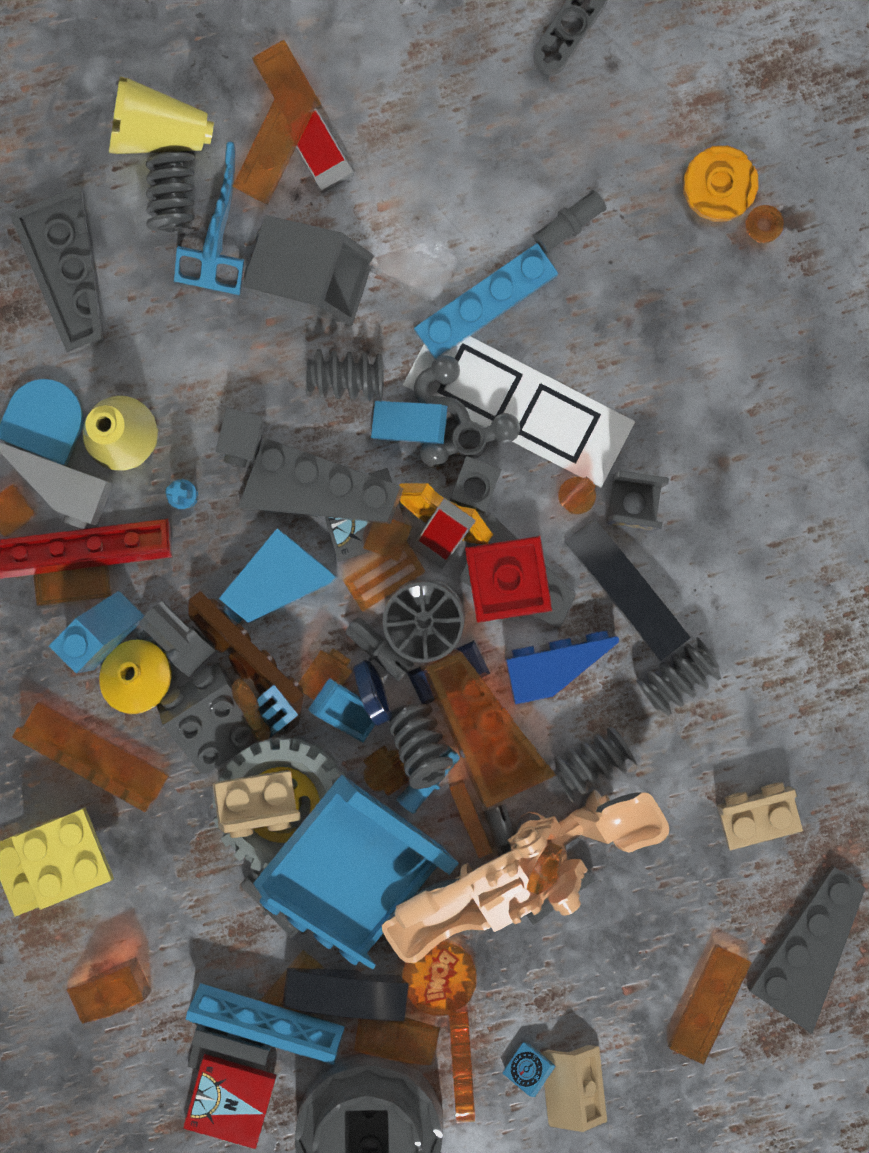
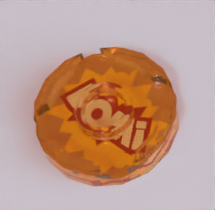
[402,939,477,1016]

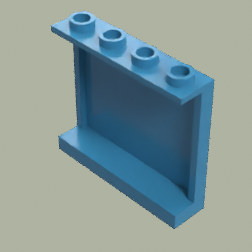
[253,774,459,970]

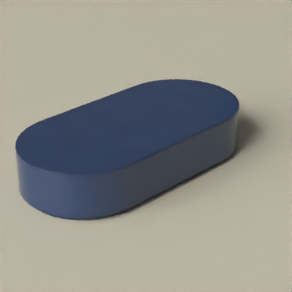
[353,660,392,726]

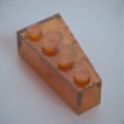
[420,649,557,808]

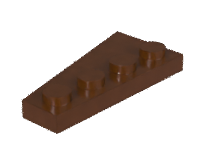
[188,591,304,734]

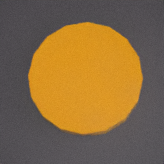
[683,145,759,222]

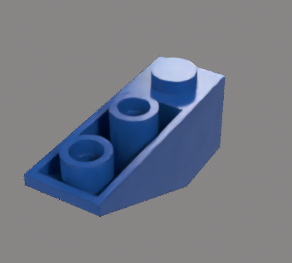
[505,630,619,704]

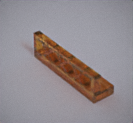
[12,702,170,812]

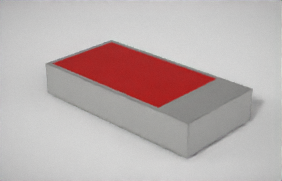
[284,108,354,193]
[412,498,476,569]

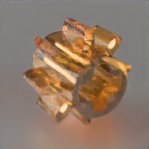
[363,746,409,796]

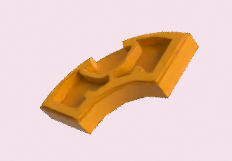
[399,483,493,544]

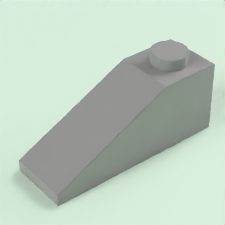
[0,443,113,529]

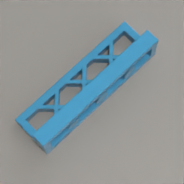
[186,983,345,1065]

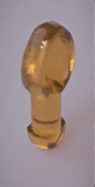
[231,679,271,742]

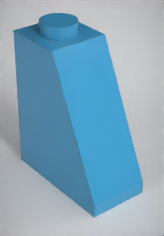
[219,528,338,624]
[49,591,145,674]

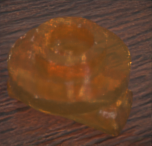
[558,476,597,515]

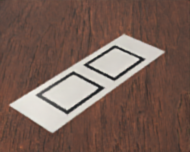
[403,336,635,487]

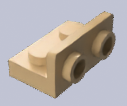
[212,770,301,838]
[716,782,803,851]

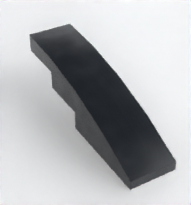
[564,519,691,661]

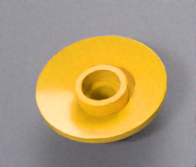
[99,639,171,714]

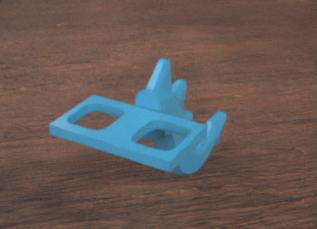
[174,141,244,295]

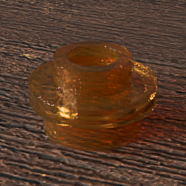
[745,205,784,243]

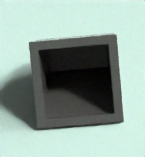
[242,215,375,326]

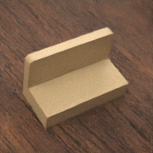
[541,1045,607,1132]

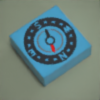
[502,1042,556,1097]

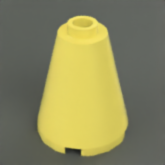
[109,77,214,154]
[83,396,158,471]

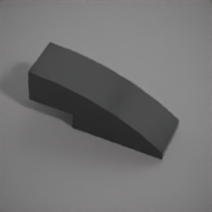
[282,968,409,1021]

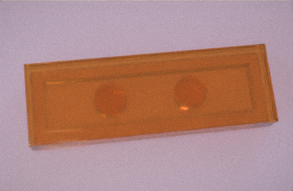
[232,84,318,205]
[668,944,752,1065]

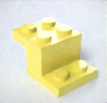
[0,807,114,917]

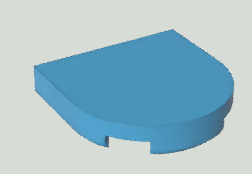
[0,379,84,466]

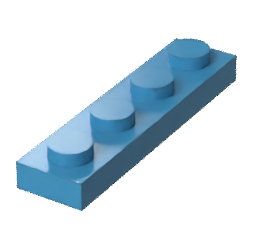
[414,243,559,360]

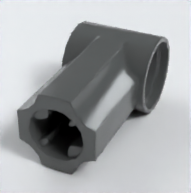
[139,601,216,677]

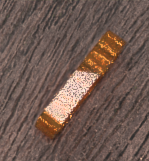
[449,1011,475,1124]

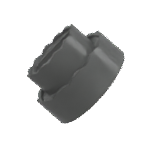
[295,1052,444,1153]

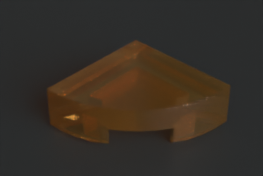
[526,843,564,895]

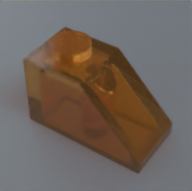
[66,957,151,1024]

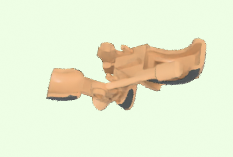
[382,789,669,963]

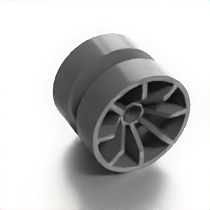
[383,577,465,663]

